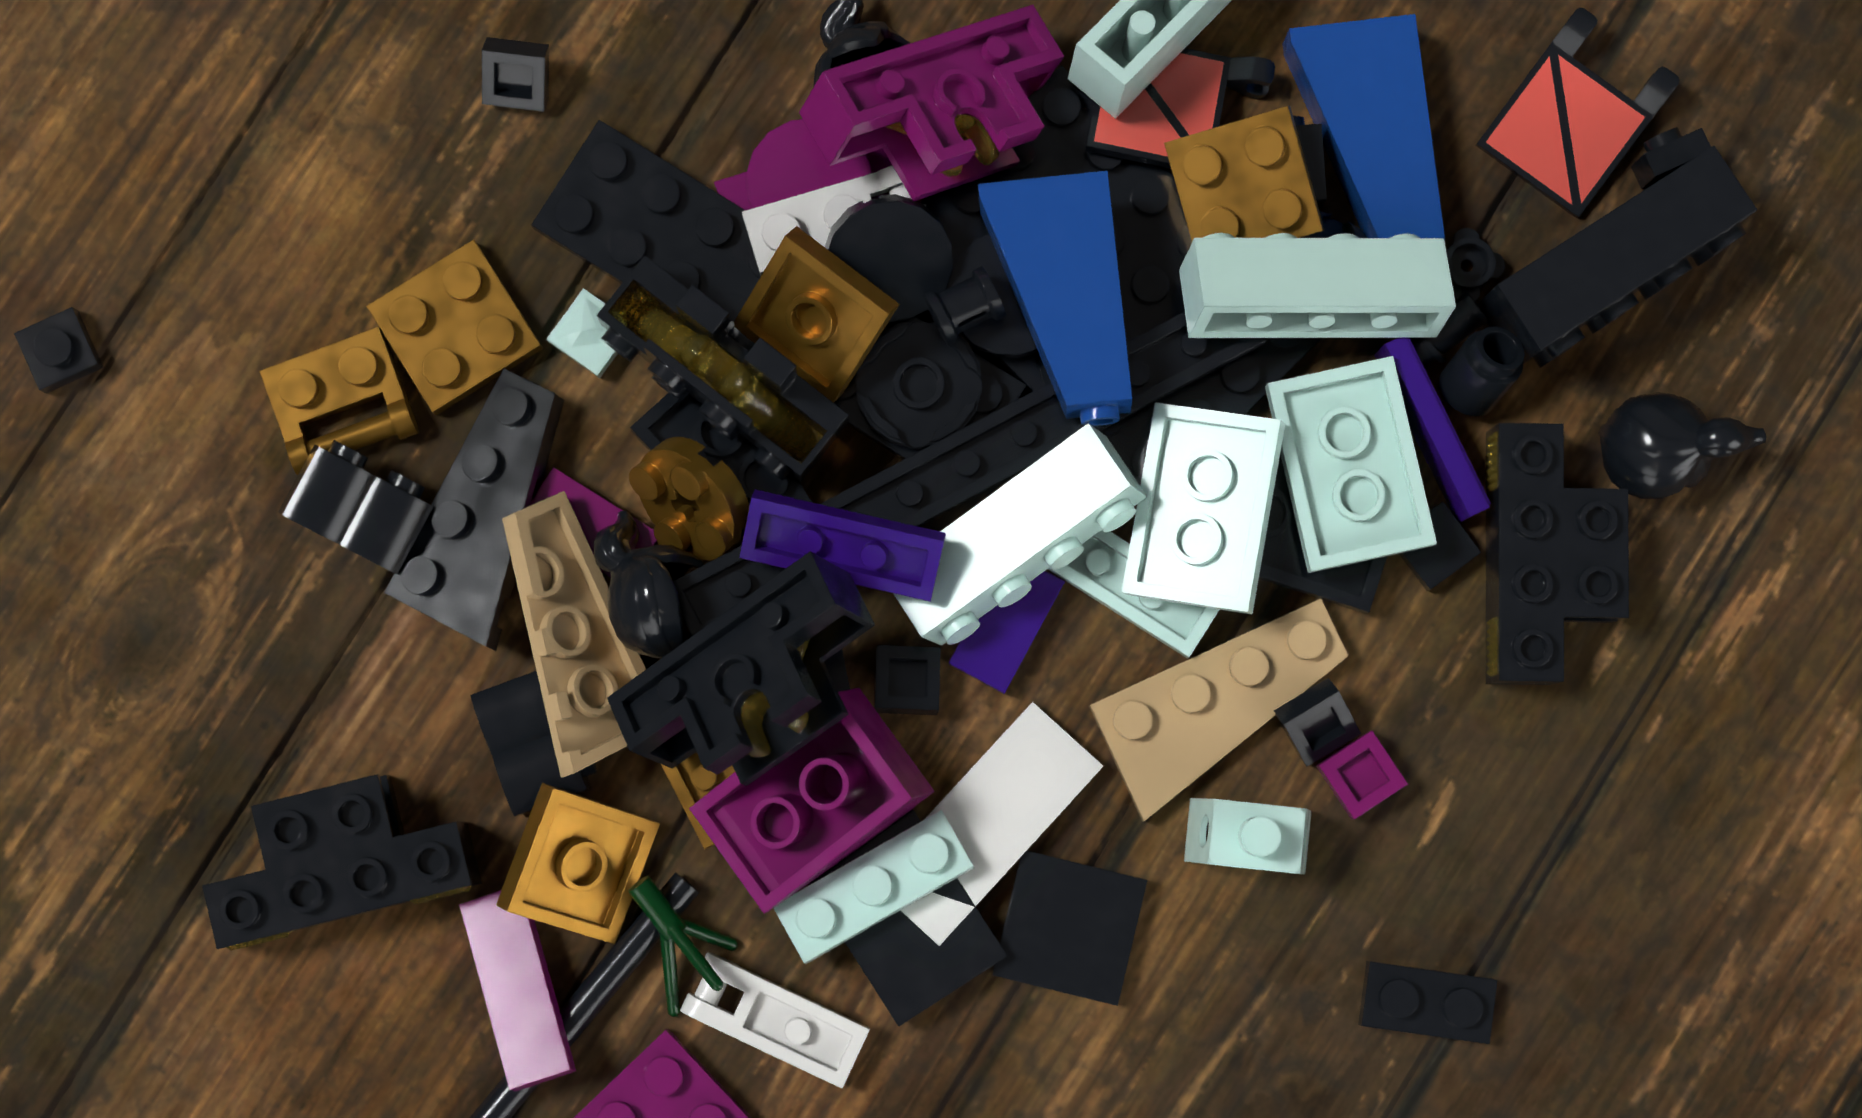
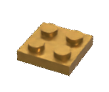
[1164,106,1325,241]
[734,226,900,403]
[366,239,543,415]
[496,783,660,944]

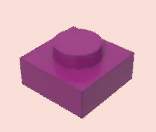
[1316,730,1408,820]

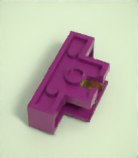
[799,5,1064,202]

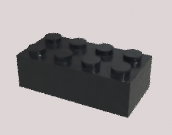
[1478,146,1757,368]

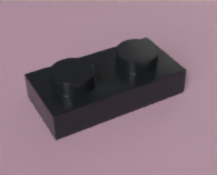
[1358,961,1498,1044]

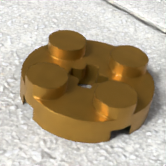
[629,437,750,561]

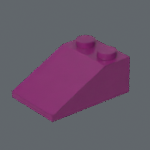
[689,688,935,914]

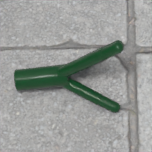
[628,876,739,1017]

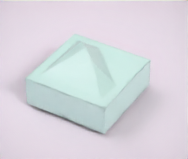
[546,288,636,378]

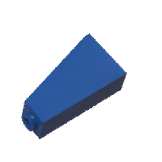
[1282,14,1445,239]
[978,171,1132,426]

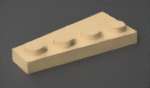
[502,491,646,778]
[1089,598,1348,822]

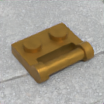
[259,327,419,476]

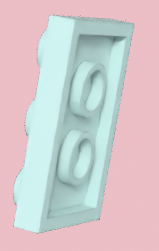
[1265,356,1437,573]
[1122,402,1285,614]

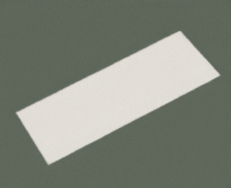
[900,702,1103,946]

